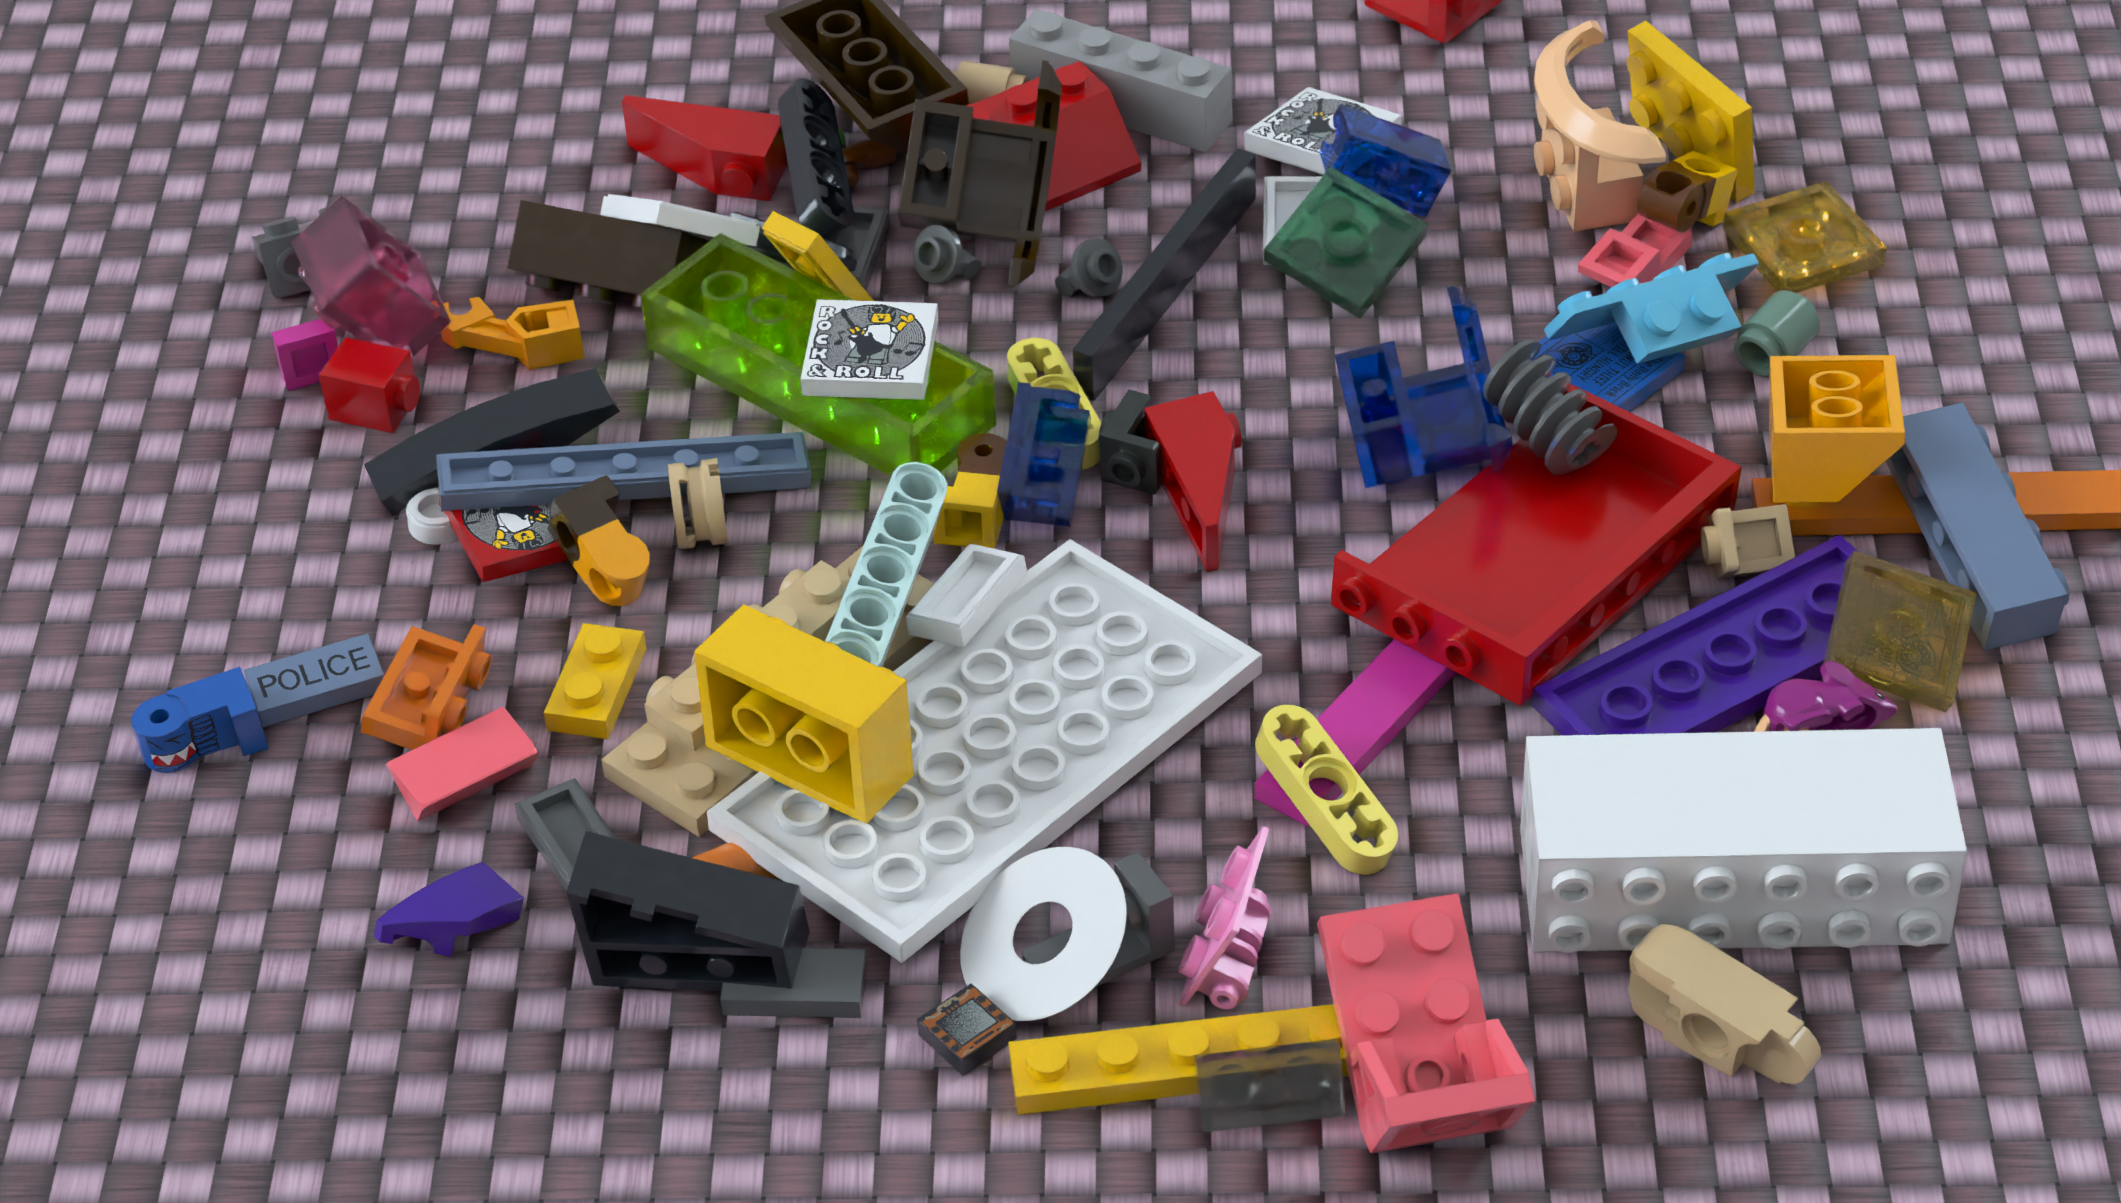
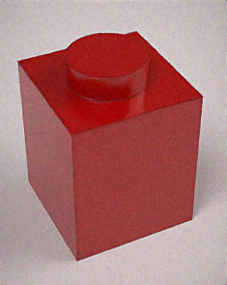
[319,337,420,433]

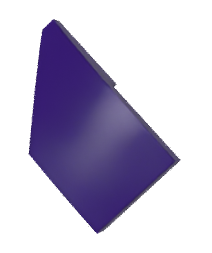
[373,862,524,957]

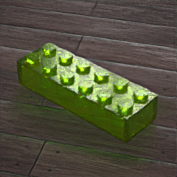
[641,233,997,477]

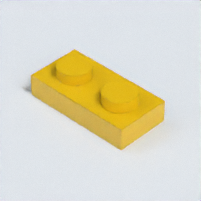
[544,623,647,740]

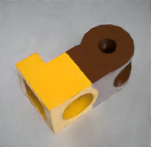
[1637,150,1738,233]
[934,433,1012,549]

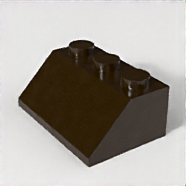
[507,200,721,313]

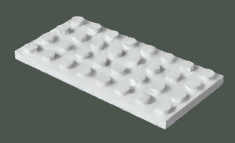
[707,539,1262,963]

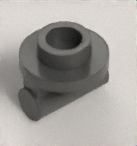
[913,225,981,283]
[1055,238,1123,297]

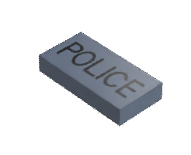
[244,633,384,728]

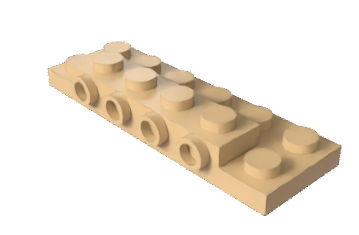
[601,545,935,837]

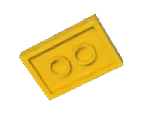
[1626,21,1755,203]

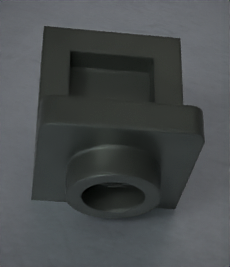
[1099,389,1162,495]

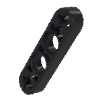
[778,78,855,242]

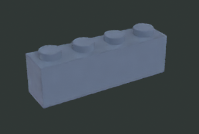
[1885,402,2069,651]

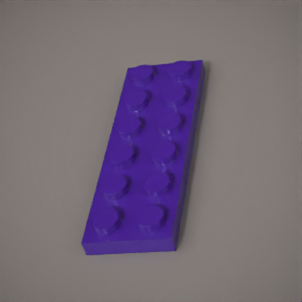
[1532,535,1924,736]

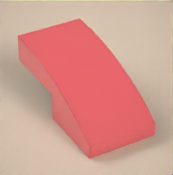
[1578,213,1692,287]

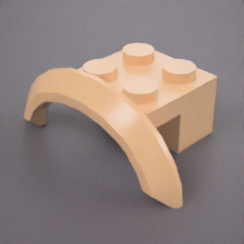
[1534,20,1666,232]

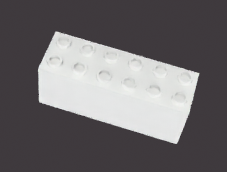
[1520,728,1967,953]

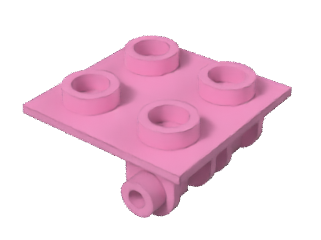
[1178,826,1271,1009]

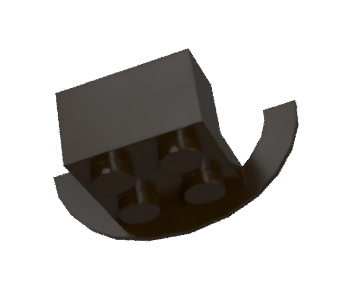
[898,60,1062,288]

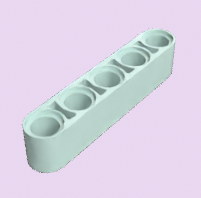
[825,462,947,667]

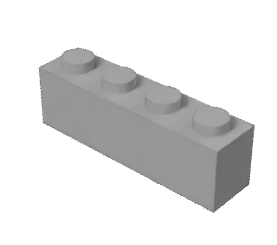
[1009,9,1232,152]

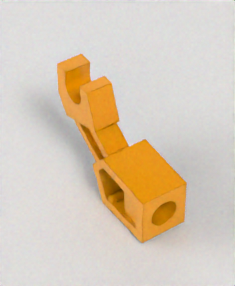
[436,297,585,370]

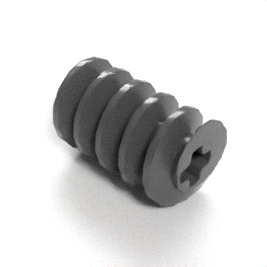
[1483,339,1618,476]

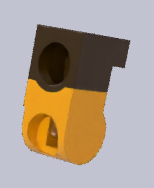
[548,475,650,606]

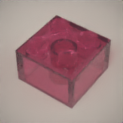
[292,196,451,358]

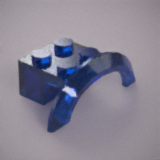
[1335,286,1513,488]

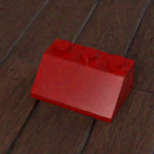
[965,61,1141,211]

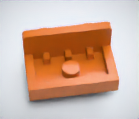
[361,624,492,750]

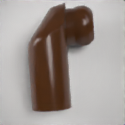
[842,139,896,189]

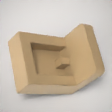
[1700,504,1795,579]

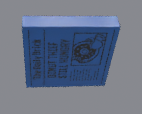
[1533,322,1685,412]

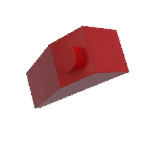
[622,95,788,202]
[1144,391,1242,572]

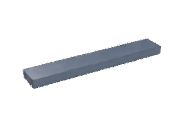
[436,432,811,512]

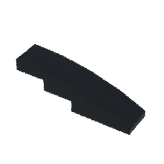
[364,368,620,515]

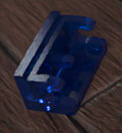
[1320,104,1452,217]
[997,382,1091,527]

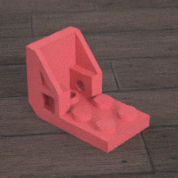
[1317,893,1535,1154]

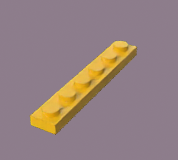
[1008,1004,1349,1115]

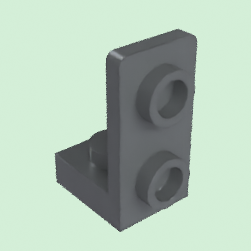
[1022,852,1175,988]

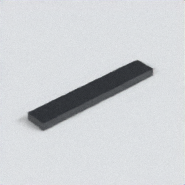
[1072,149,1256,401]

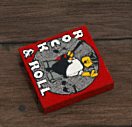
[439,496,568,583]

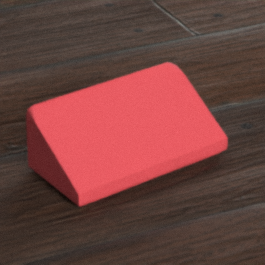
[386,707,539,822]

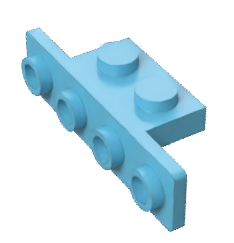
[1544,253,1759,364]

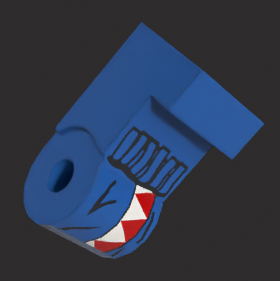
[131,667,269,773]

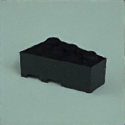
[566,831,810,991]

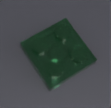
[1264,167,1427,319]

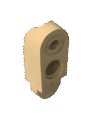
[1628,924,1821,1084]

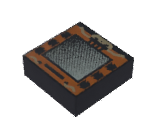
[917,983,1017,1076]

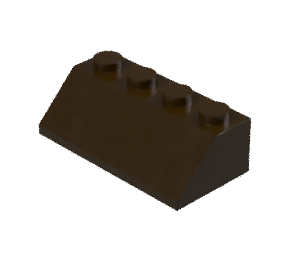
[764,0,969,154]

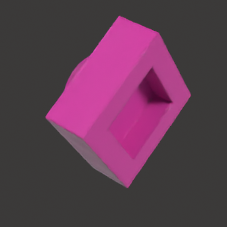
[271,316,338,391]

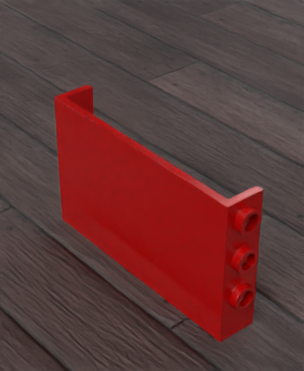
[1331,384,1742,706]

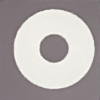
[960,847,1127,1021]

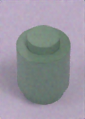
[1734,290,1820,376]

